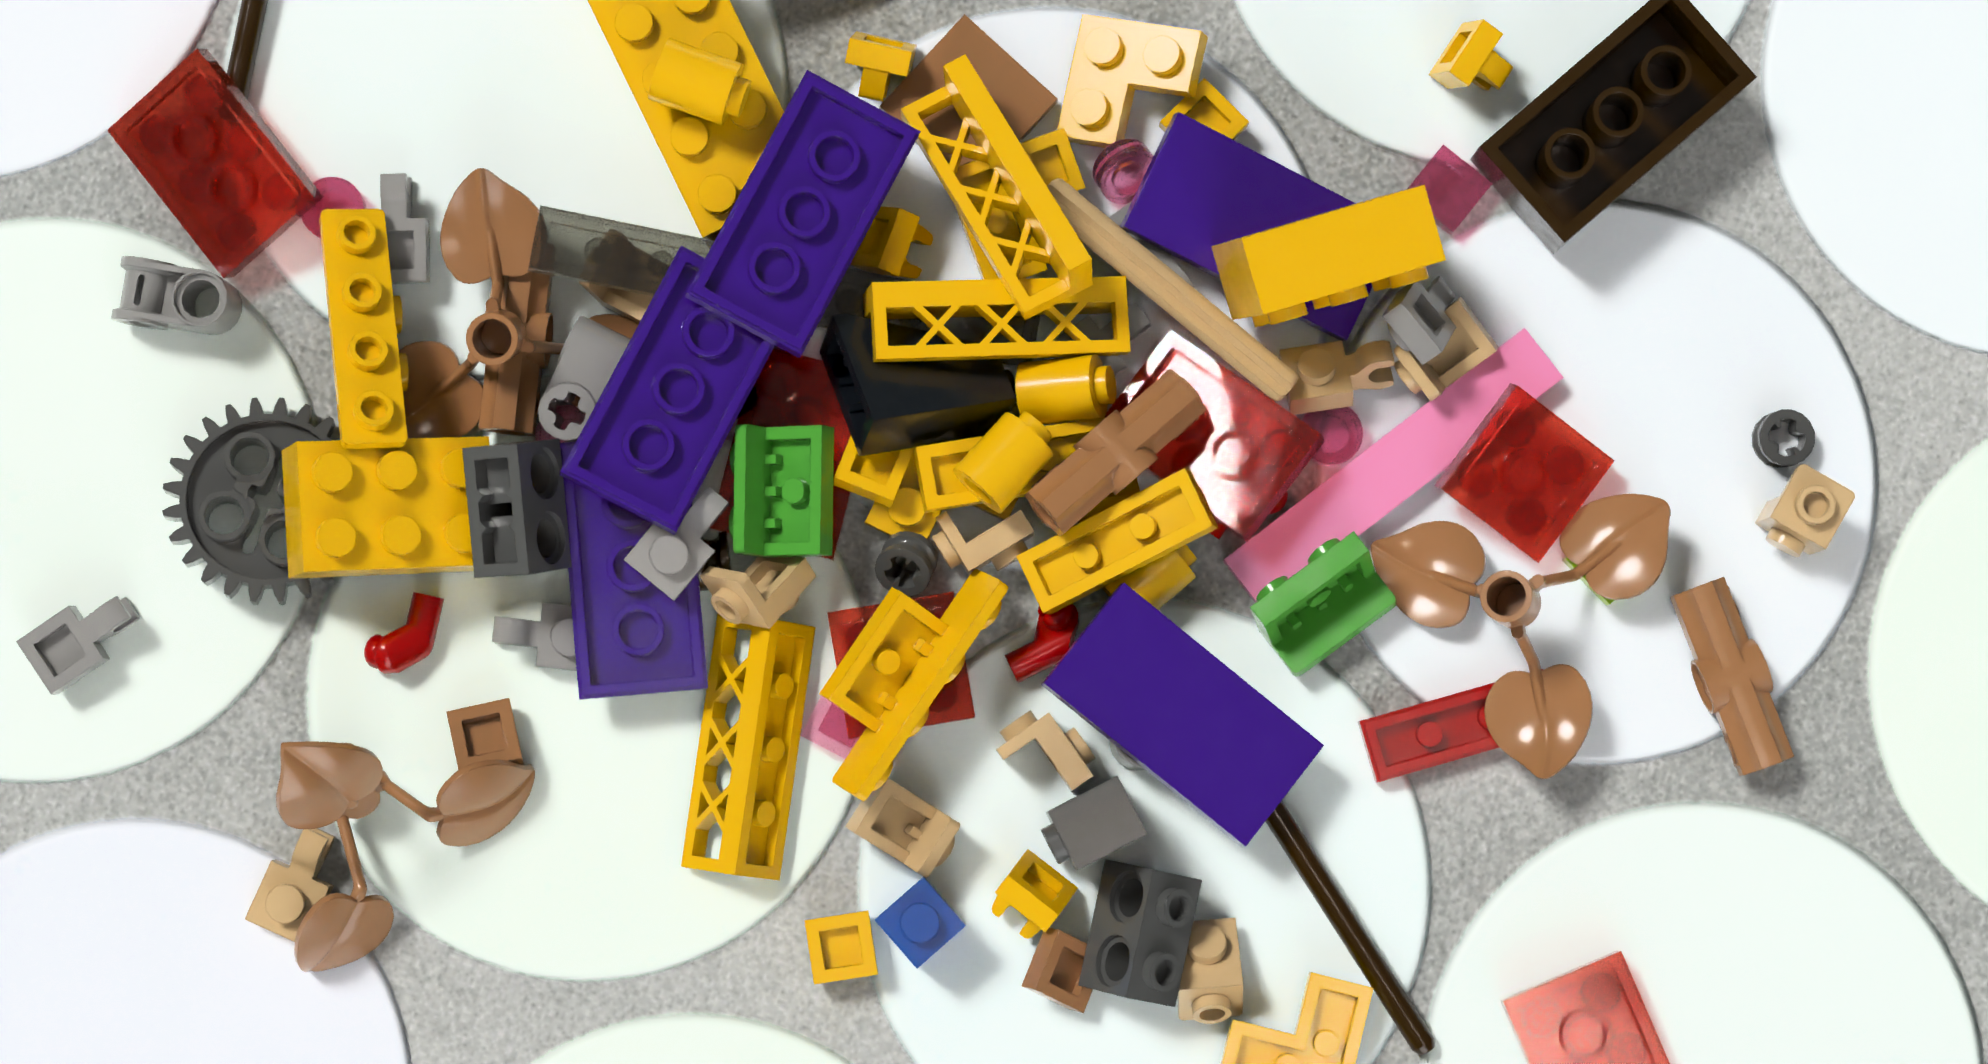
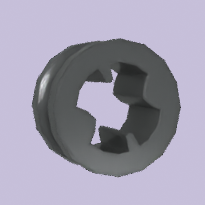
[1751,409,1815,468]
[875,531,938,596]

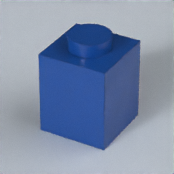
[875,877,966,969]

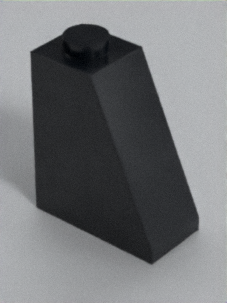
[819,313,1017,456]

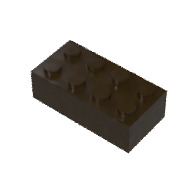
[1470,0,1757,254]

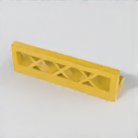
[900,54,1093,320]
[863,276,1131,362]
[681,613,816,881]

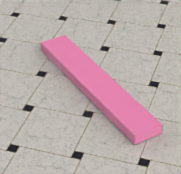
[1223,328,1564,603]

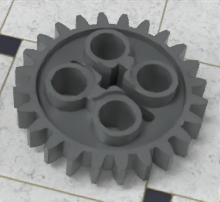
[162,397,340,605]

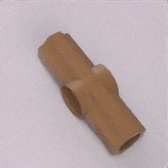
[478,244,556,436]
[1024,368,1207,536]
[1670,577,1794,776]

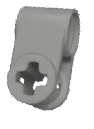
[111,256,242,335]
[538,315,631,442]

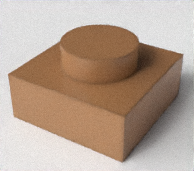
[446,698,524,770]
[1021,927,1093,1013]

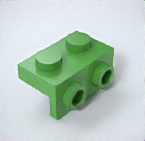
[729,424,834,558]
[1250,531,1397,677]

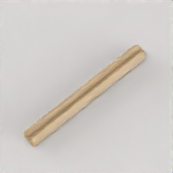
[1047,178,1298,402]

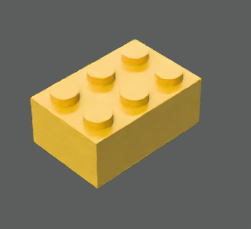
[1211,185,1446,327]
[281,436,489,579]

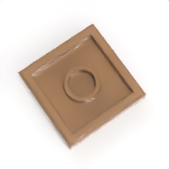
[879,14,1058,165]

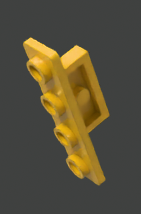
[319,209,409,449]
[819,569,1009,801]

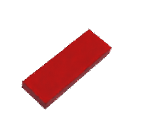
[1357,669,1543,783]

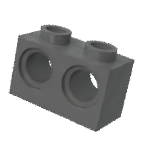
[462,439,572,578]
[1040,775,1148,870]
[1078,859,1202,1007]

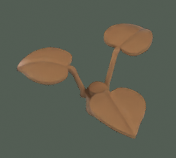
[399,168,639,438]
[1371,494,1671,779]
[276,741,535,972]

